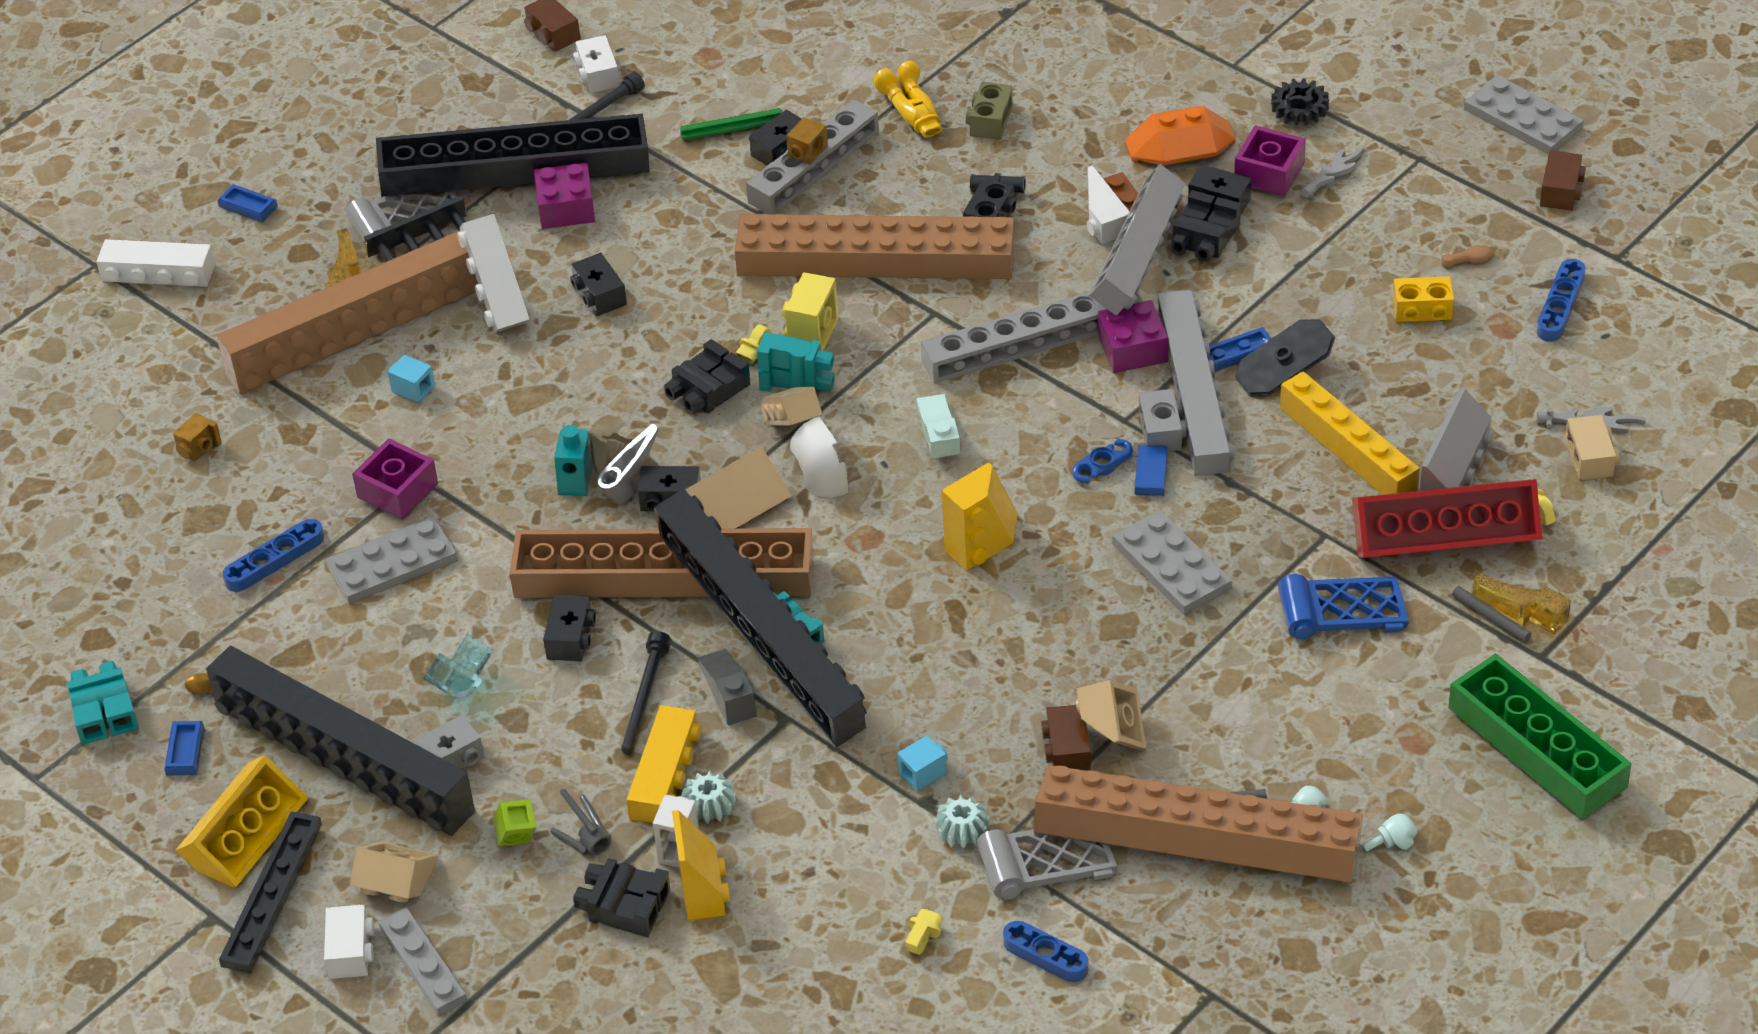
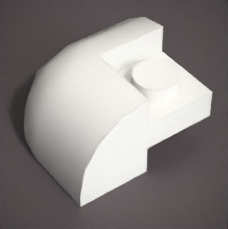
[790,416,849,498]

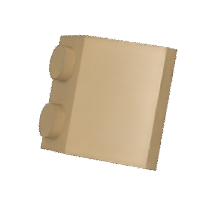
[1076,680,1146,750]
[350,841,438,902]

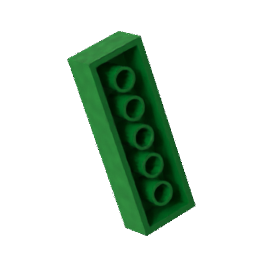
[1448,653,1632,819]

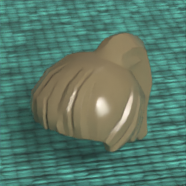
[587,431,634,475]

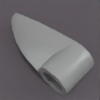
[598,424,659,504]

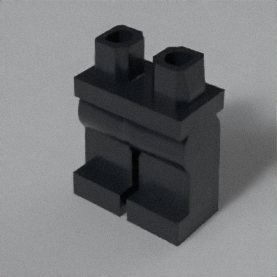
[1171,190,1241,262]
[664,339,750,414]
[573,858,670,938]

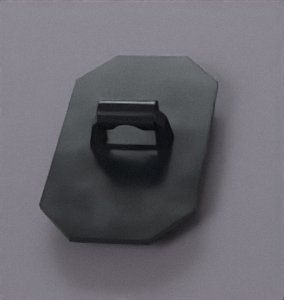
[1235,319,1335,396]

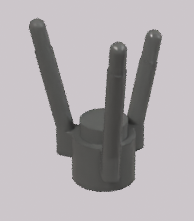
[550,789,611,855]

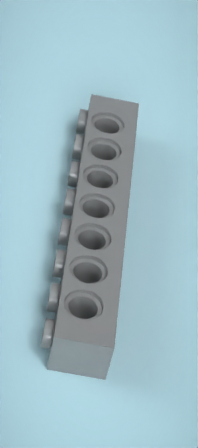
[921,292,1143,384]

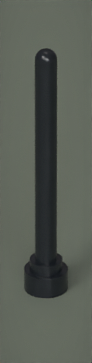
[569,71,645,120]
[621,631,672,754]

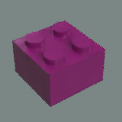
[1234,125,1306,197]
[534,163,596,229]
[1098,300,1168,373]
[352,438,439,520]

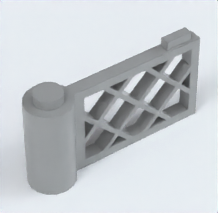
[345,191,467,243]
[976,829,1117,900]

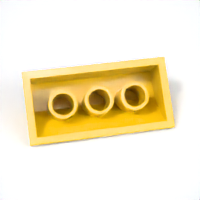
[175,755,308,888]

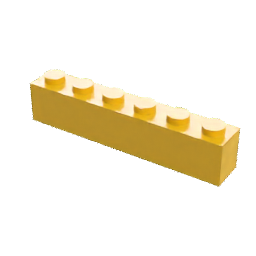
[1280,371,1420,494]

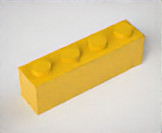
[626,705,702,823]

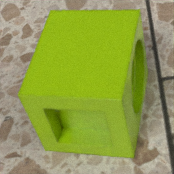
[493,799,537,847]

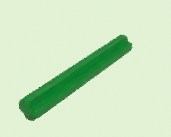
[680,108,783,141]

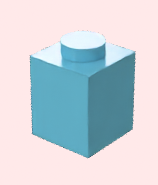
[388,355,435,403]
[897,735,948,792]

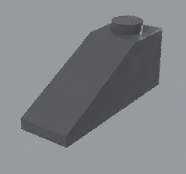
[697,649,757,726]

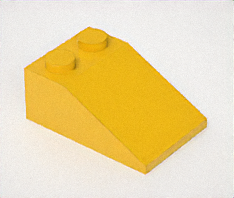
[672,810,730,921]

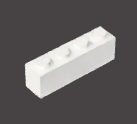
[457,214,529,333]
[96,239,215,287]

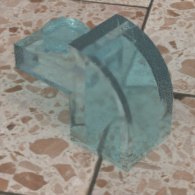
[424,633,494,698]

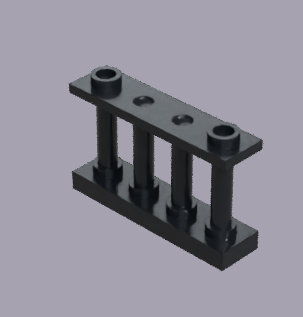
[364,195,466,262]

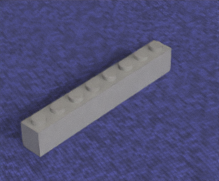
[1089,164,1185,315]
[1158,290,1234,476]

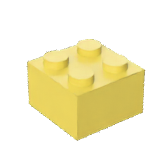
[782,272,839,351]

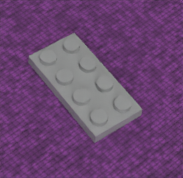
[1464,75,1584,154]
[1112,510,1232,615]
[325,516,458,604]

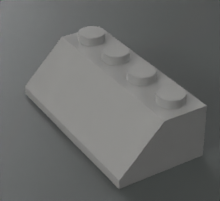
[1420,388,1494,491]

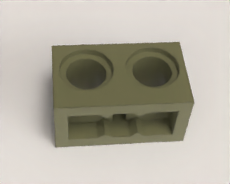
[966,82,1013,140]

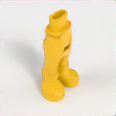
[873,60,942,138]

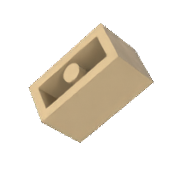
[1565,415,1620,481]

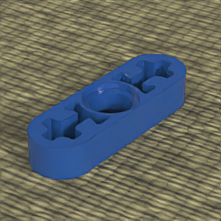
[1003,921,1088,982]

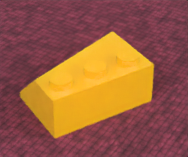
[941,462,1018,571]

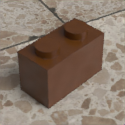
[524,0,581,52]
[1540,150,1586,211]
[1041,705,1091,771]

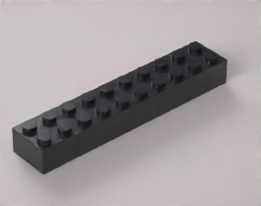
[376,113,650,197]
[654,488,867,748]
[206,645,475,836]

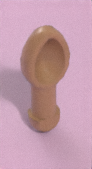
[1441,245,1493,268]

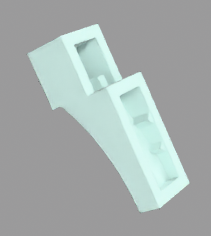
[916,394,960,458]

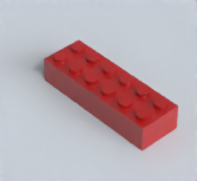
[1352,479,1543,558]

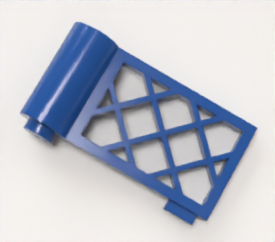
[1278,574,1409,639]

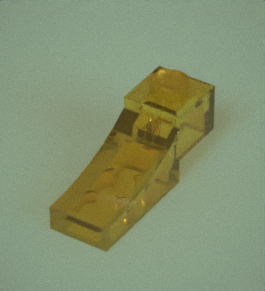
[324,228,361,288]
[1472,572,1571,635]

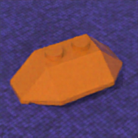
[1125,105,1236,165]

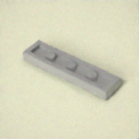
[378,907,467,1016]

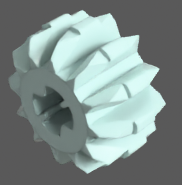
[682,770,736,825]
[935,794,989,849]

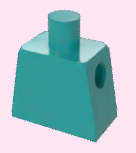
[554,425,593,496]

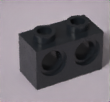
[963,178,1017,217]

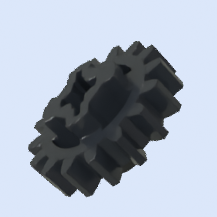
[1271,78,1329,126]

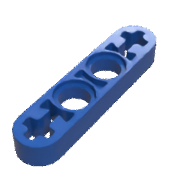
[1537,259,1586,342]
[223,519,324,592]

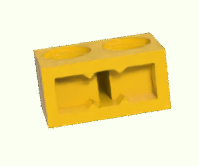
[1392,276,1454,322]

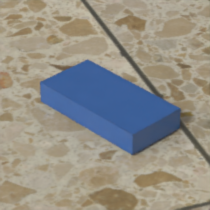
[217,184,278,223]
[1135,445,1167,496]
[164,721,204,776]

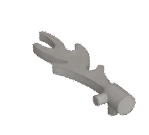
[1300,145,1364,199]
[1536,407,1646,433]

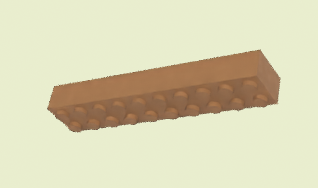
[735,214,1014,279]
[216,231,478,394]
[510,528,814,598]
[1034,765,1363,882]

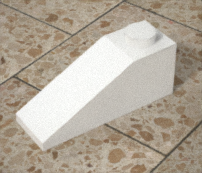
[1087,166,1129,245]

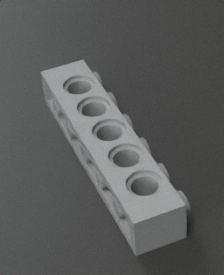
[746,99,879,214]

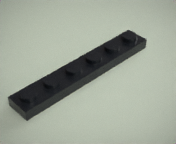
[219,811,322,973]

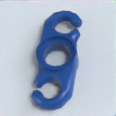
[1072,439,1133,483]

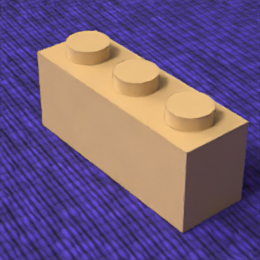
[761,387,823,425]

